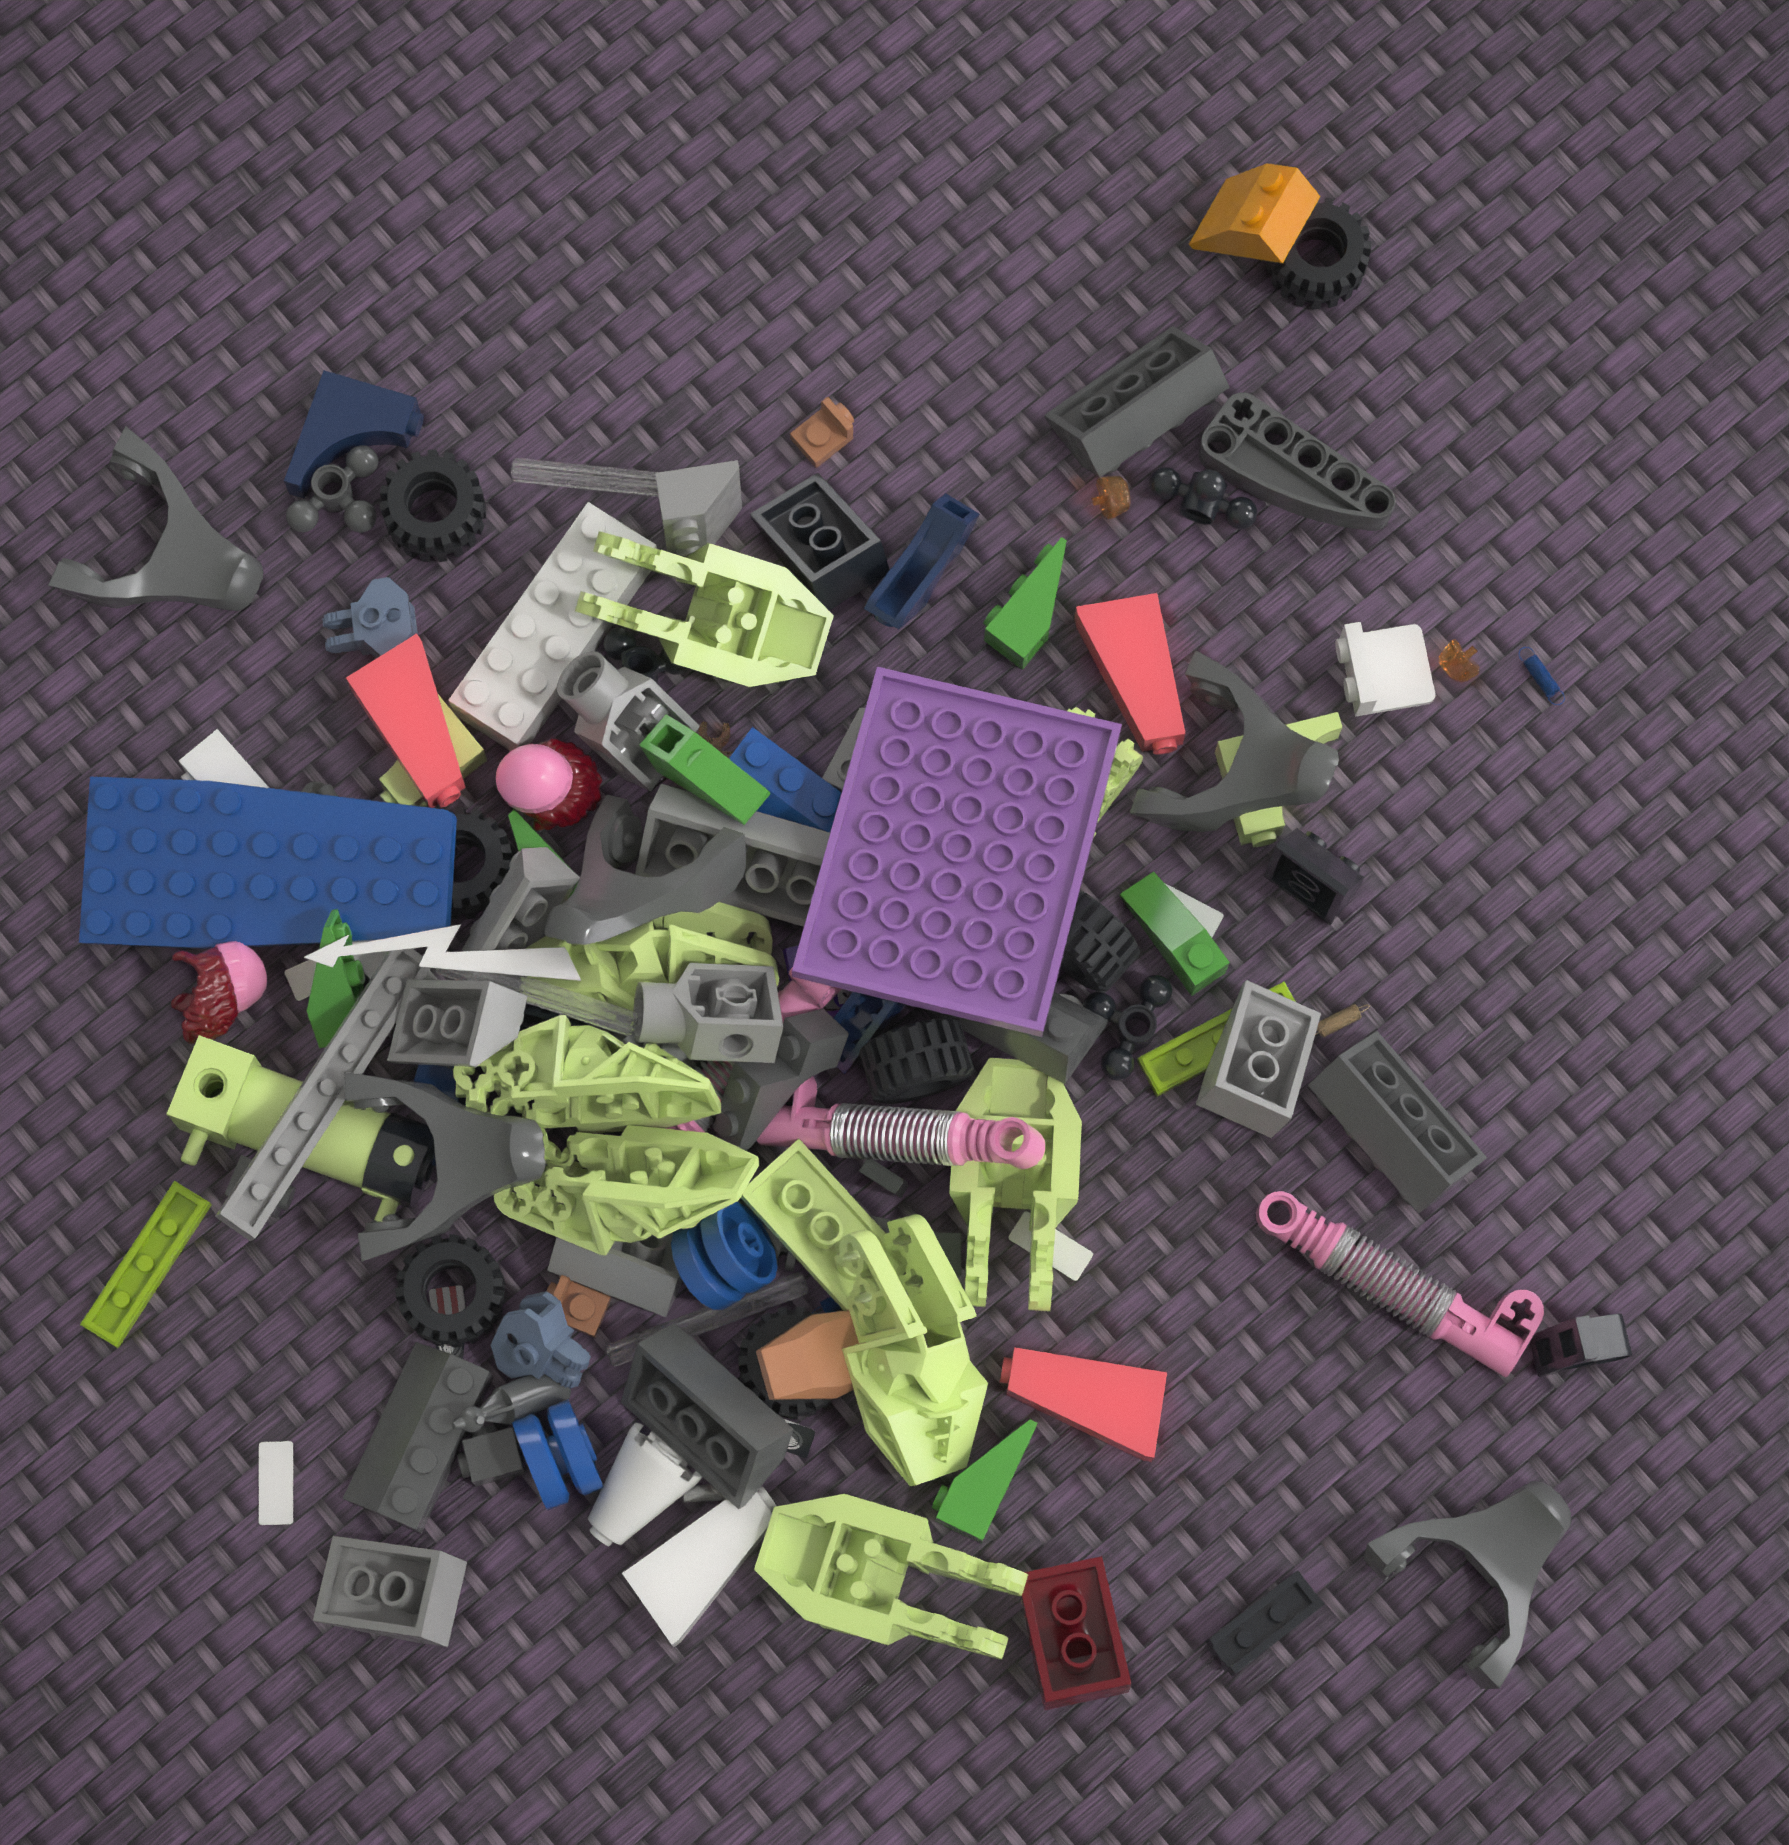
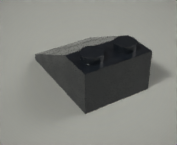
[750,473,890,610]
[1264,828,1364,925]

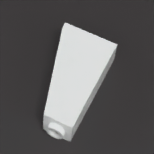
[622,1486,776,1647]

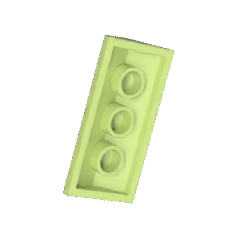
[740,1139,908,1311]

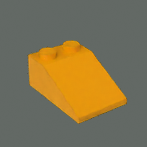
[1189,163,1320,263]

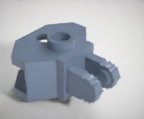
[322,577,418,659]
[491,1291,591,1389]

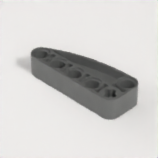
[1199,392,1396,531]

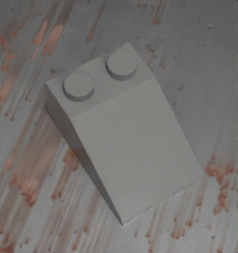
[1196,980,1321,1138]
[313,1536,467,1647]

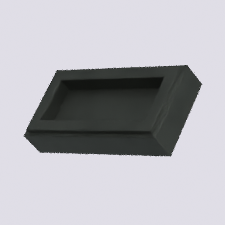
[859,1158,909,1198]

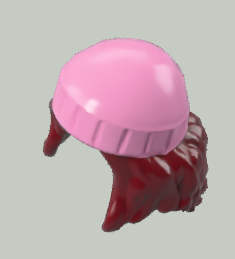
[496,738,602,831]
[171,941,267,1044]

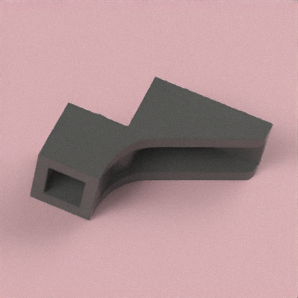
[712,1009,849,1150]

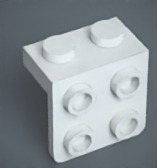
[1335,622,1435,717]

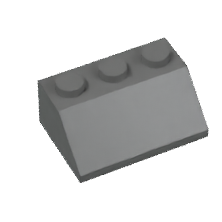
[655,460,742,557]
[462,847,580,981]
[387,979,528,1067]
[547,1232,683,1317]

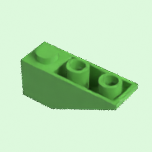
[983,537,1067,670]
[639,714,770,825]
[307,909,365,1048]

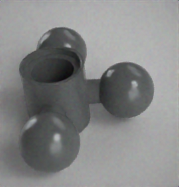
[286,445,378,533]

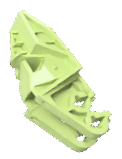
[575,531,834,687]
[520,902,779,1020]
[453,1015,721,1133]
[949,1058,1082,1311]
[494,1125,759,1255]
[834,1214,988,1486]
[754,1494,1028,1660]

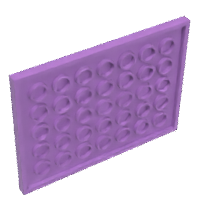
[792,667,1122,1037]

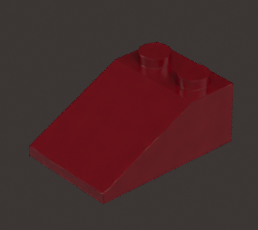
[1021,1556,1131,1710]

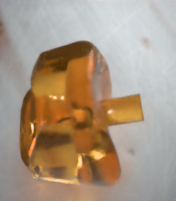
[1092,476,1131,520]
[1438,639,1480,683]

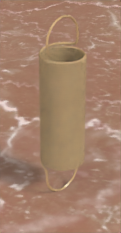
[1315,1004,1370,1037]

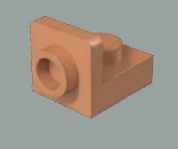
[790,397,854,468]
[547,1275,611,1338]

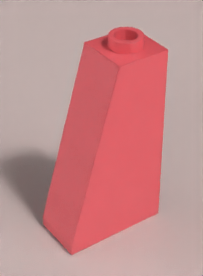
[1074,593,1186,754]
[346,634,466,808]
[1000,1347,1167,1462]

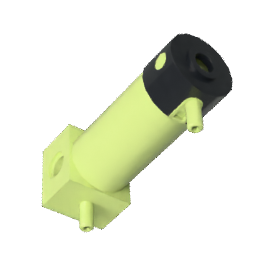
[167,1035,435,1221]

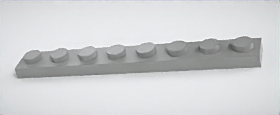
[215,948,431,1241]

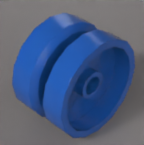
[671,1202,778,1310]
[512,1399,604,1511]

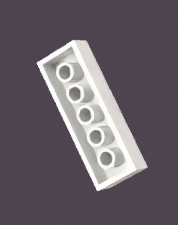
[448,502,657,751]

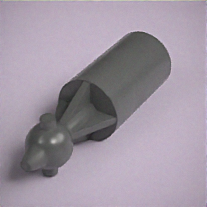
[452,1374,571,1432]

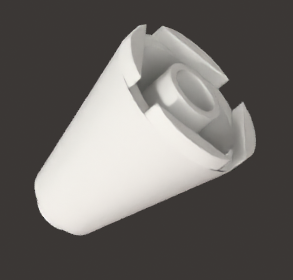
[588,1423,703,1546]

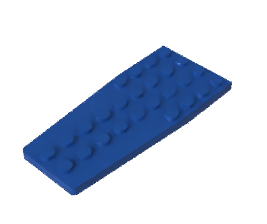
[79,777,457,949]

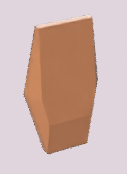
[756,1310,859,1400]

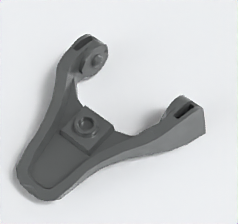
[48,426,264,611]
[1130,650,1339,832]
[544,795,746,945]
[344,1072,546,1261]
[1364,1481,1572,1689]

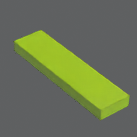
[1137,982,1296,1097]
[80,1181,212,1348]

